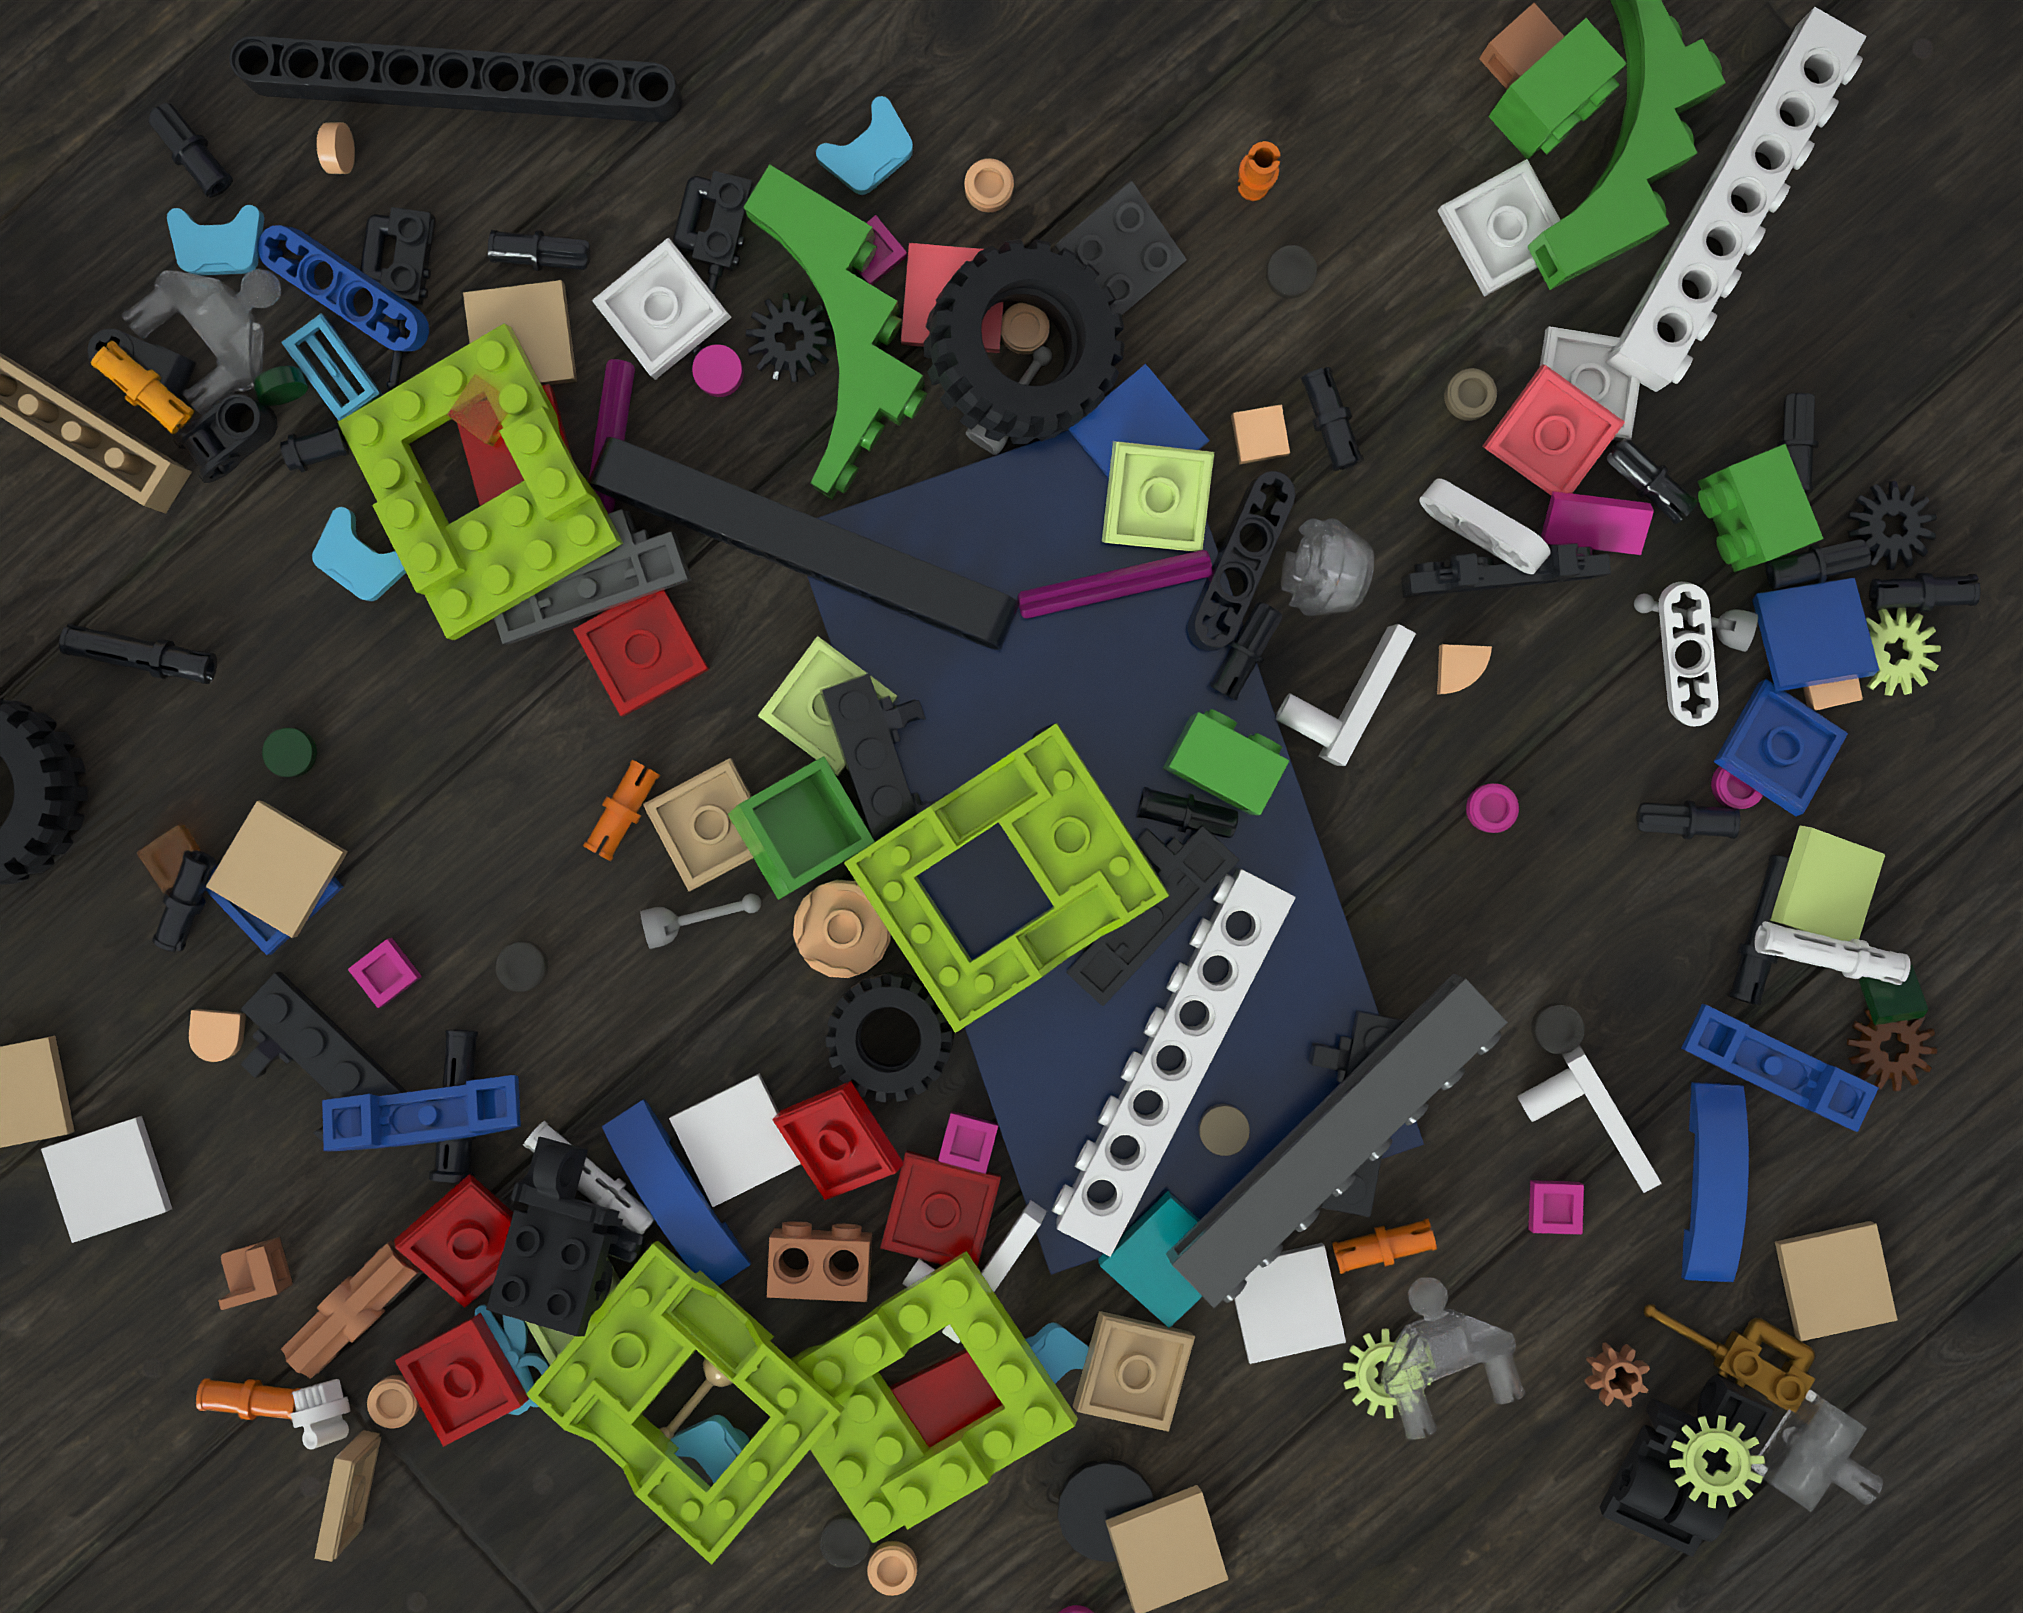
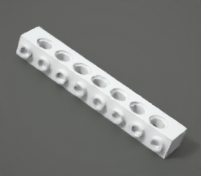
[1605,7,1867,392]
[1052,868,1296,1257]

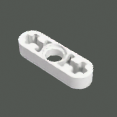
[1419,478,1551,574]
[1659,581,1719,726]

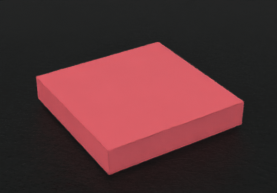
[901,243,1004,353]
[1482,364,1625,495]

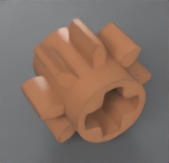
[1585,1342,1650,1408]

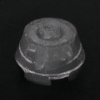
[1281,518,1374,616]

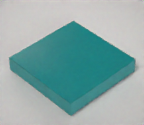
[1098,1191,1202,1328]

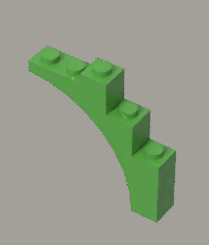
[1527,0,1726,290]
[744,164,927,500]

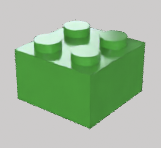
[1488,18,1627,160]
[1698,444,1823,572]
[1163,709,1289,815]
[728,756,875,900]

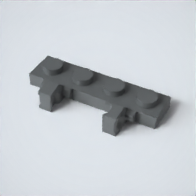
[494,509,692,644]

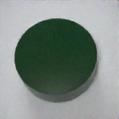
[253,366,308,406]
[262,728,317,777]

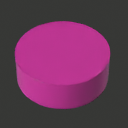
[692,345,744,397]
[1711,766,1763,809]
[1466,783,1519,833]

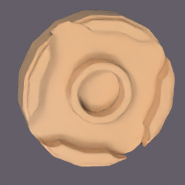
[793,879,891,978]

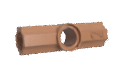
[281,1240,420,1379]

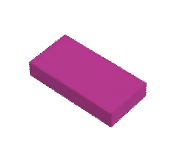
[1541,491,1654,555]

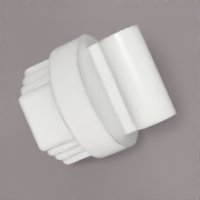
[291,1379,351,1450]

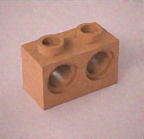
[767,1221,872,1302]

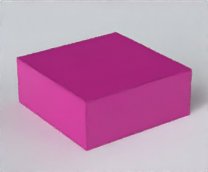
[856,215,908,285]
[348,938,422,1008]
[938,1111,998,1174]
[1529,1180,1584,1234]

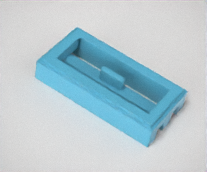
[281,313,383,421]

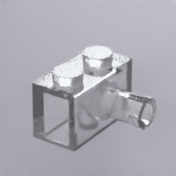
[1751,1389,1883,1512]

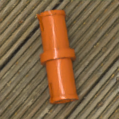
[1238,141,1281,201]
[583,760,660,861]
[1332,1218,1437,1274]
[196,1378,302,1421]

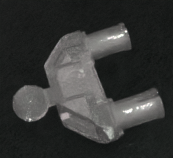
[121,269,281,416]
[1381,1277,1525,1439]

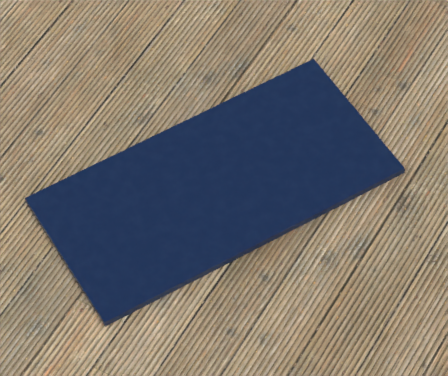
[808,430,1424,1275]

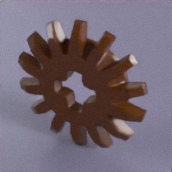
[1847,1008,1937,1091]

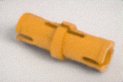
[91,341,194,434]

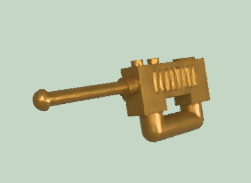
[1644,1304,1815,1413]

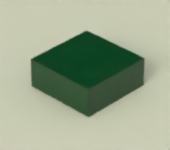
[1859,965,1929,1025]

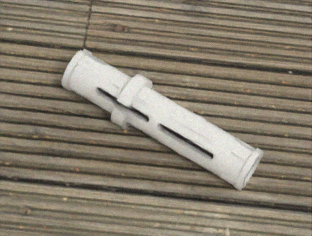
[1755,921,1910,985]
[523,1121,655,1235]

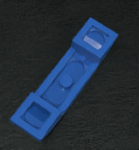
[1681,1004,1879,1132]
[322,1075,521,1151]
[1682,1082,1749,1282]
[602,1098,752,1286]

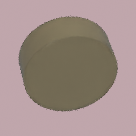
[1444,368,1497,421]
[1198,1104,1250,1156]

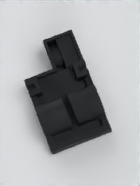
[486,1137,623,1337]
[1599,1375,1774,1557]

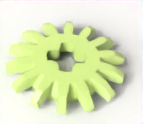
[1866,608,1941,696]
[1343,1328,1432,1418]
[1670,1415,1765,1508]

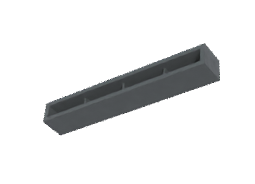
[1166,974,1508,1308]

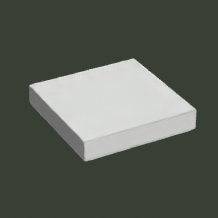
[1437,159,1560,297]
[592,238,732,380]
[1540,326,1640,441]
[669,1073,801,1207]
[41,1116,172,1243]
[1234,1243,1346,1364]

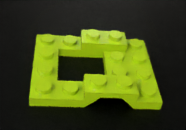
[337,323,623,640]
[844,723,1169,1033]
[526,1241,845,1565]
[791,1251,1078,1543]

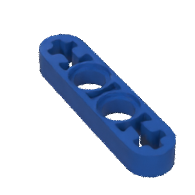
[258,225,429,352]

